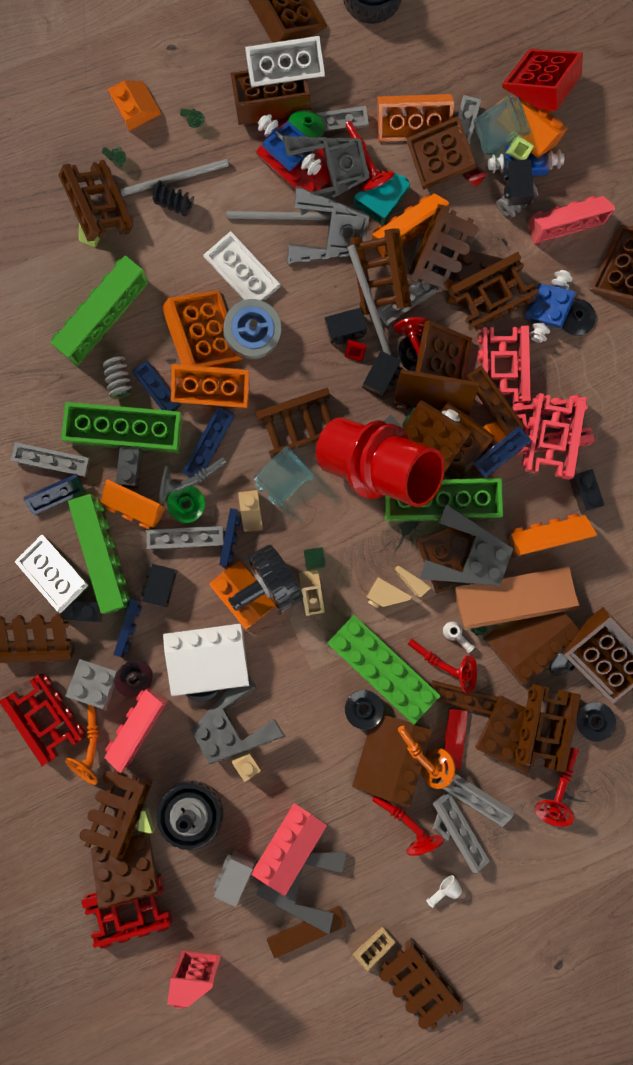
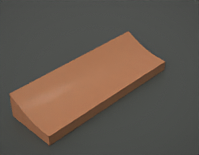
[455,567,579,630]

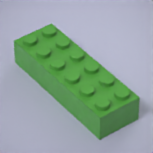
[51,256,149,367]
[61,402,183,453]
[384,478,503,522]
[68,494,132,614]
[327,615,440,725]

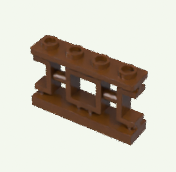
[58,160,133,242]
[448,252,539,331]
[516,684,581,772]

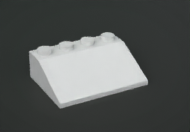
[163,624,249,696]

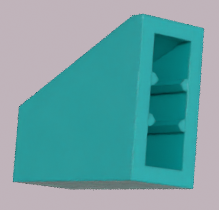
[353,173,411,226]

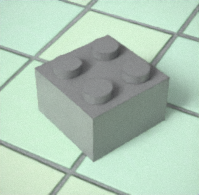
[65,659,117,710]
[213,850,255,907]

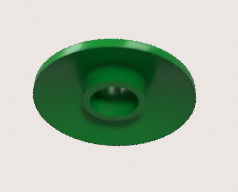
[289,110,325,138]
[167,486,205,523]

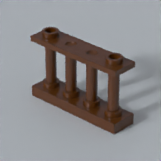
[350,228,412,315]
[255,387,332,459]

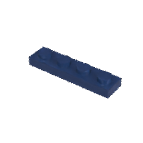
[182,406,235,478]

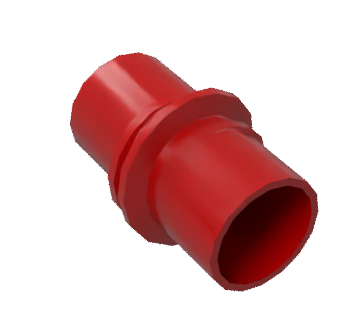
[316,417,445,507]

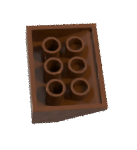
[248,0,327,43]
[231,70,311,125]
[590,224,633,309]
[393,369,480,416]
[563,607,633,704]
[483,612,580,685]
[352,714,432,808]

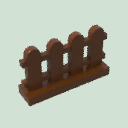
[407,204,478,293]
[0,613,75,663]
[80,769,152,860]
[380,938,463,1029]

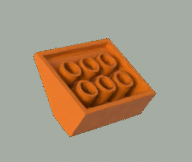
[161,290,243,368]

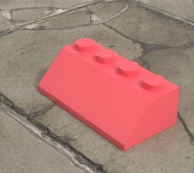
[527,196,615,244]
[104,688,168,773]
[251,803,327,896]
[167,951,221,1009]

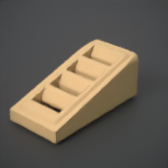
[394,566,432,598]
[352,927,396,972]

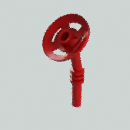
[345,121,394,191]
[394,317,429,355]
[408,638,477,694]
[534,747,579,827]
[372,796,444,856]

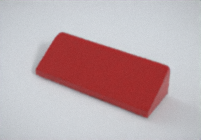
[443,708,468,769]

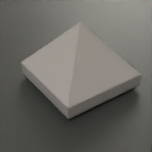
[432,813,450,840]

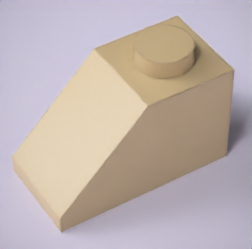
[238,490,263,533]
[299,570,325,616]
[366,577,412,609]
[230,735,262,782]

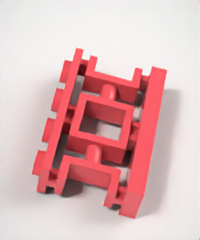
[477,326,531,405]
[522,393,586,480]
[512,395,595,455]

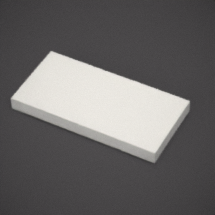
[203,231,281,301]
[15,535,88,613]

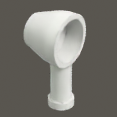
[443,621,475,653]
[426,875,462,908]

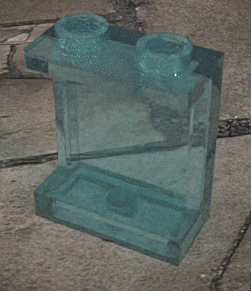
[473,95,531,156]
[254,446,315,507]

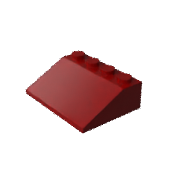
[502,49,583,112]
[256,120,332,192]

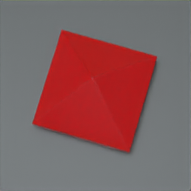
[463,168,487,187]
[344,340,367,362]

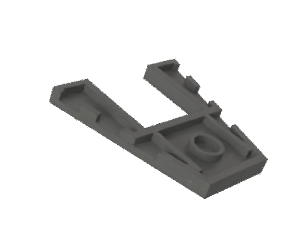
[282,136,369,215]
[287,186,369,264]
[419,505,513,585]
[191,674,286,764]
[256,852,347,934]

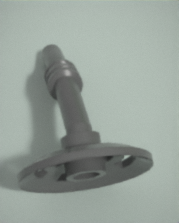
[159,457,227,504]

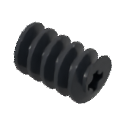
[152,180,194,217]

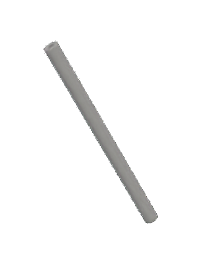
[120,159,229,196]
[226,211,331,220]
[347,245,392,355]

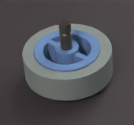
[224,299,281,359]

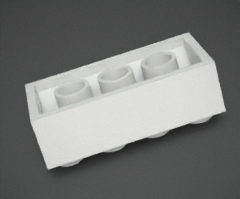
[245,36,325,87]

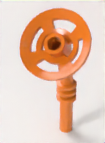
[65,704,99,785]
[398,726,455,789]

